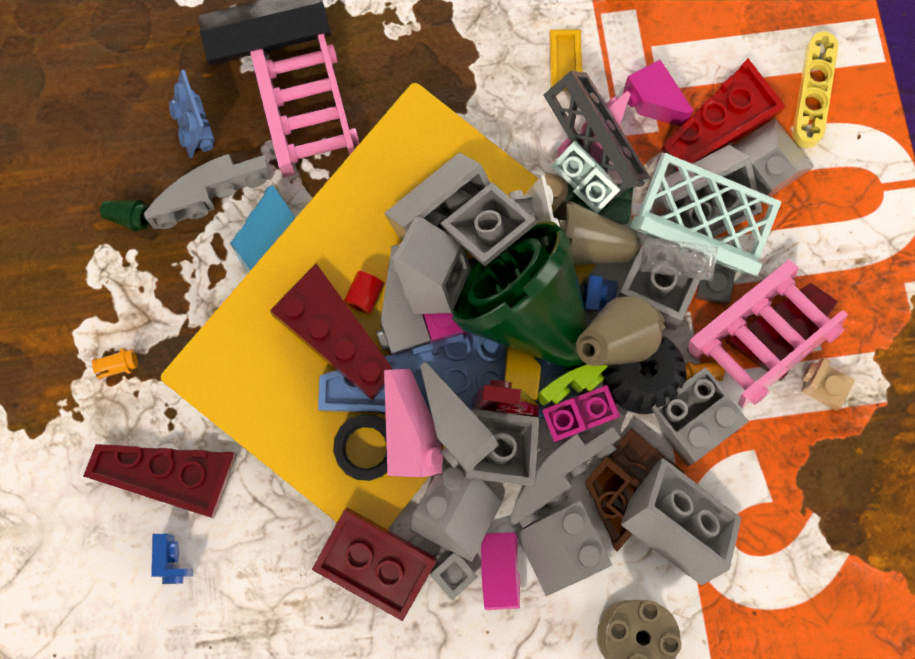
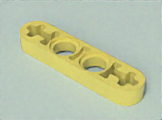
[792,32,838,148]

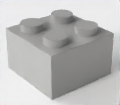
[617,235,708,330]

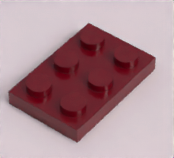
[312,507,438,622]

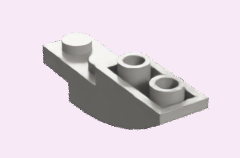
[144,154,272,229]
[509,427,621,528]

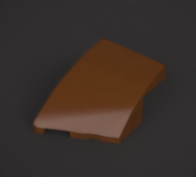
[584,428,685,552]

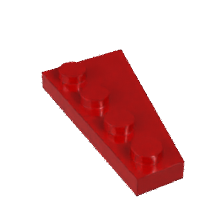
[661,58,785,171]

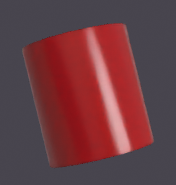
[344,271,385,314]

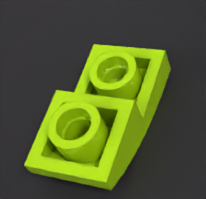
[537,365,608,406]

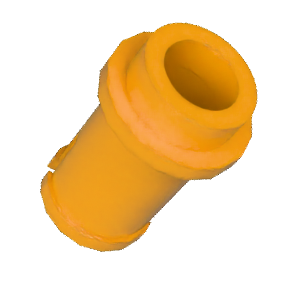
[92,348,138,380]
[685,360,725,381]

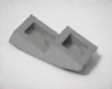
[408,534,478,601]

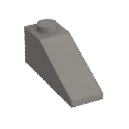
[376,244,431,355]
[420,361,499,473]

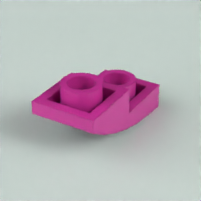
[542,385,621,442]
[481,532,521,610]

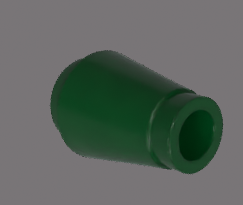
[100,200,150,232]

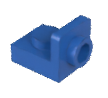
[582,275,618,312]
[151,533,193,584]

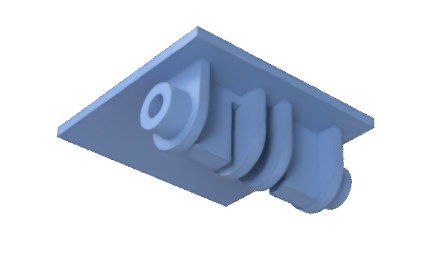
[169,70,215,158]

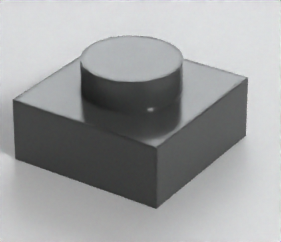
[695,265,736,306]

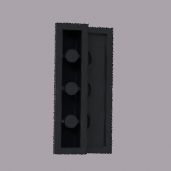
[199,0,332,65]

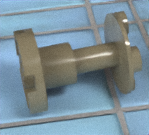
[596,600,682,659]

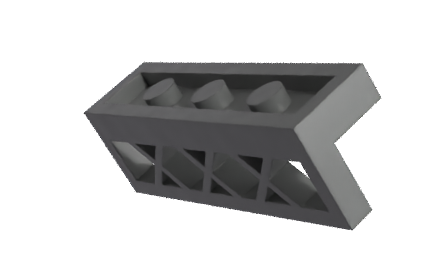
[543,71,651,202]

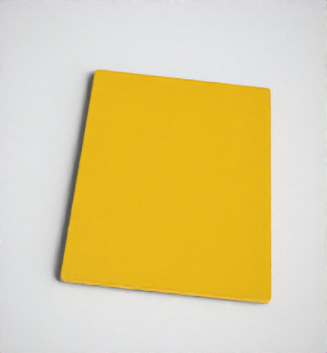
[161,83,597,529]

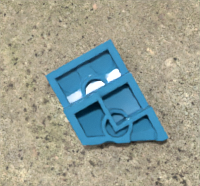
[230,185,295,273]

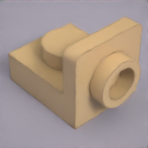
[801,357,855,411]

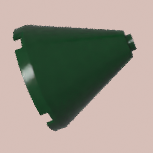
[451,221,588,369]

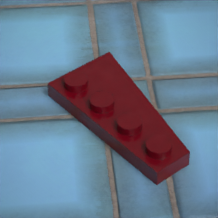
[270,263,393,401]
[83,444,237,519]

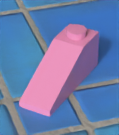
[384,369,443,477]

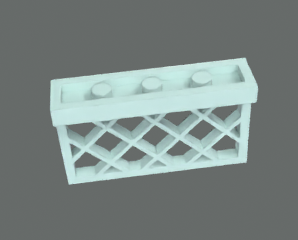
[630,153,781,276]

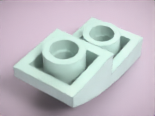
[551,141,620,213]

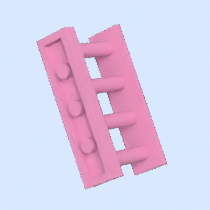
[250,34,359,178]
[687,259,848,409]

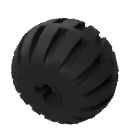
[602,336,686,414]

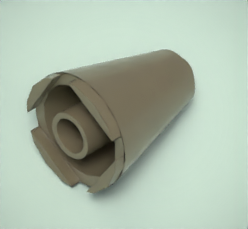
[552,199,640,265]
[576,296,662,366]

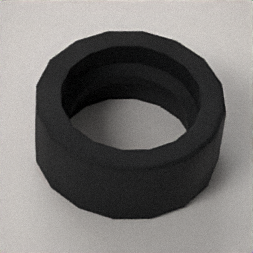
[333,414,387,481]

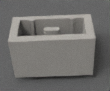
[392,217,471,314]
[651,367,749,467]

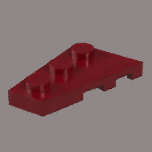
[726,283,838,381]
[471,380,540,418]

